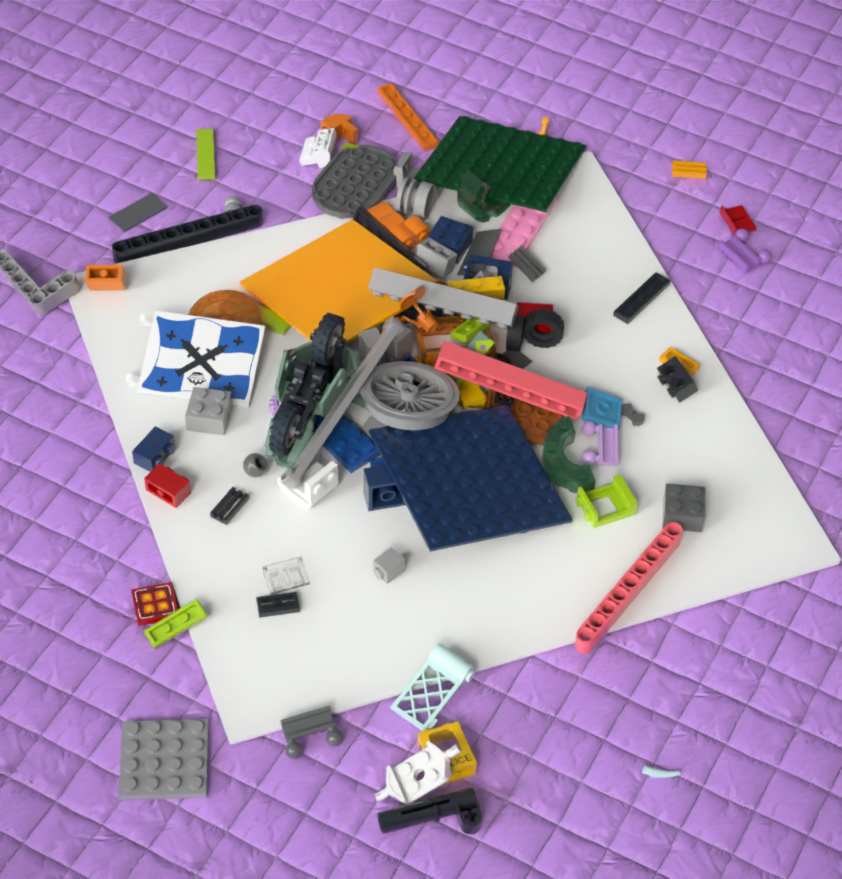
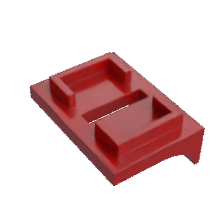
[720,205,757,235]

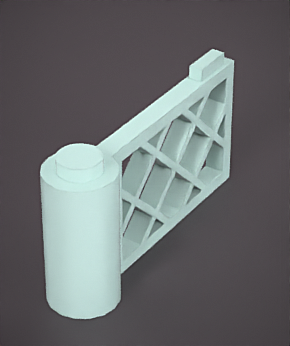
[390,643,475,731]

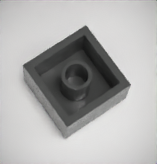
[662,483,705,532]

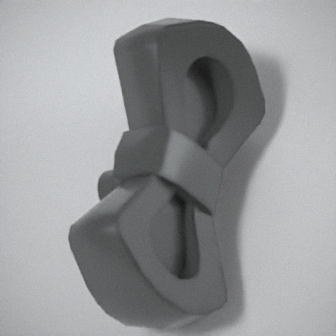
[621,403,645,426]

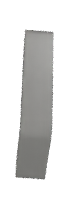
[0,249,80,315]

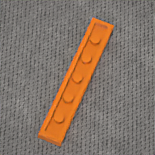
[377,83,439,152]

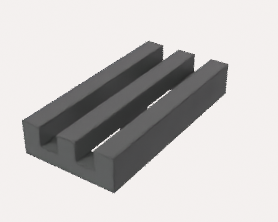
[508,245,546,283]

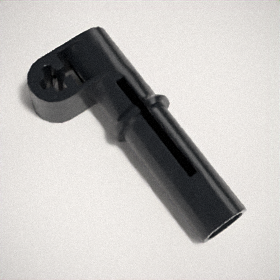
[377,787,482,835]

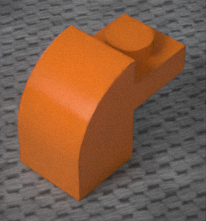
[321,114,359,144]

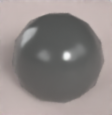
[243,453,267,477]

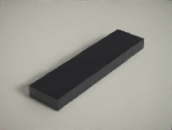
[613,272,670,324]

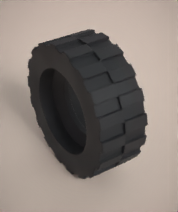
[522,309,564,348]

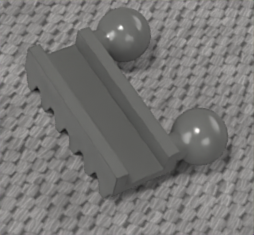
[280,705,343,759]

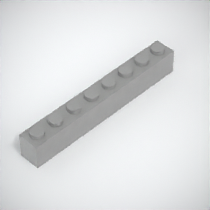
[368,267,519,330]

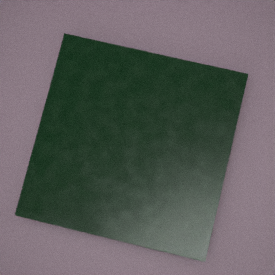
[414,116,587,213]

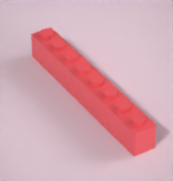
[434,341,587,420]

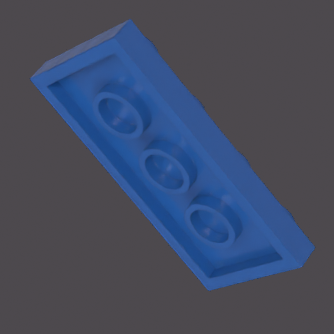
[312,414,380,473]

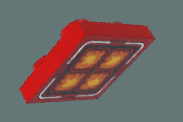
[131,582,178,626]

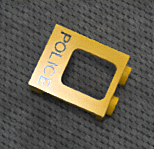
[418,721,477,786]

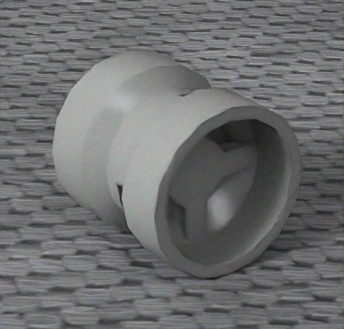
[224,196,242,212]

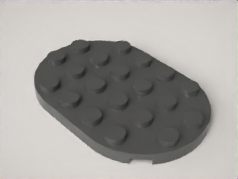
[312,145,397,219]

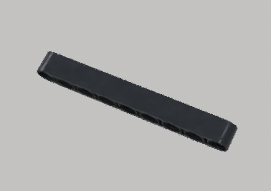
[112,205,263,264]

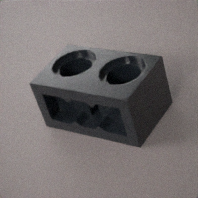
[657,356,698,403]

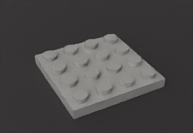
[118,719,208,800]

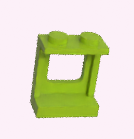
[575,474,638,528]

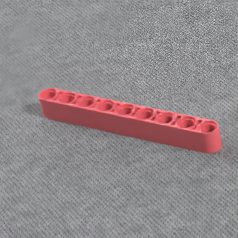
[575,522,683,654]

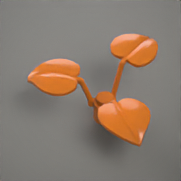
[381,280,447,334]

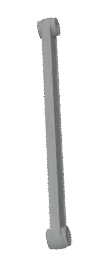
[281,316,404,490]

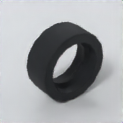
[506,316,524,352]

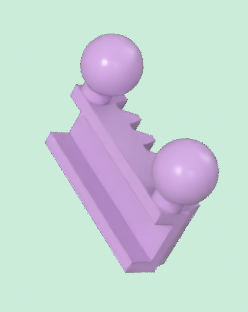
[581,421,619,466]

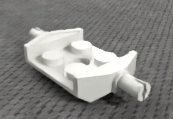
[374,741,461,805]

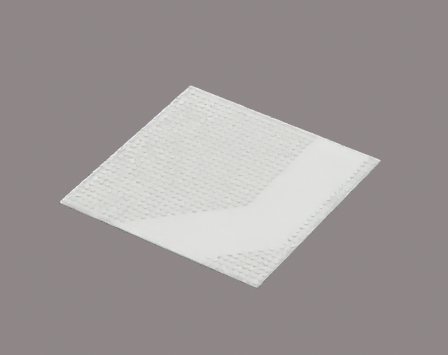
[68,151,841,744]

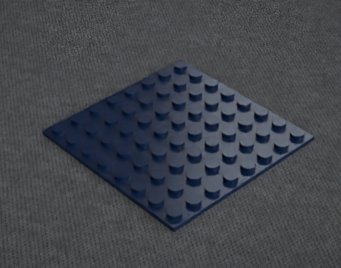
[369,405,573,552]

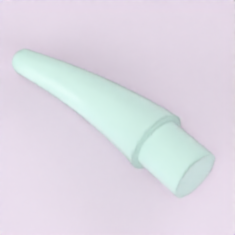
[642,765,681,778]

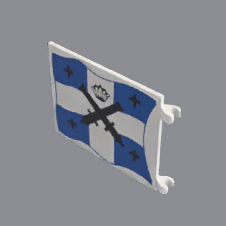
[126,310,266,408]

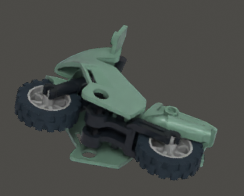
[264,313,367,469]

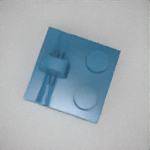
[582,387,622,429]

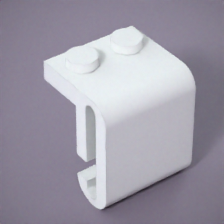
[277,461,338,508]

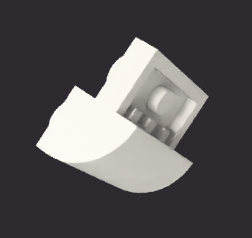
[299,128,337,168]

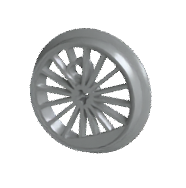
[359,361,460,430]

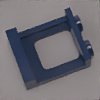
[463,254,513,300]

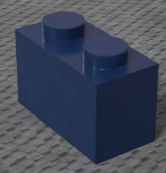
[132,426,176,472]

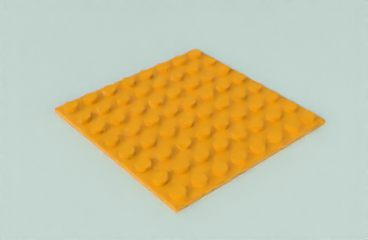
[239,219,436,344]

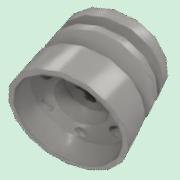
[396,177,436,220]

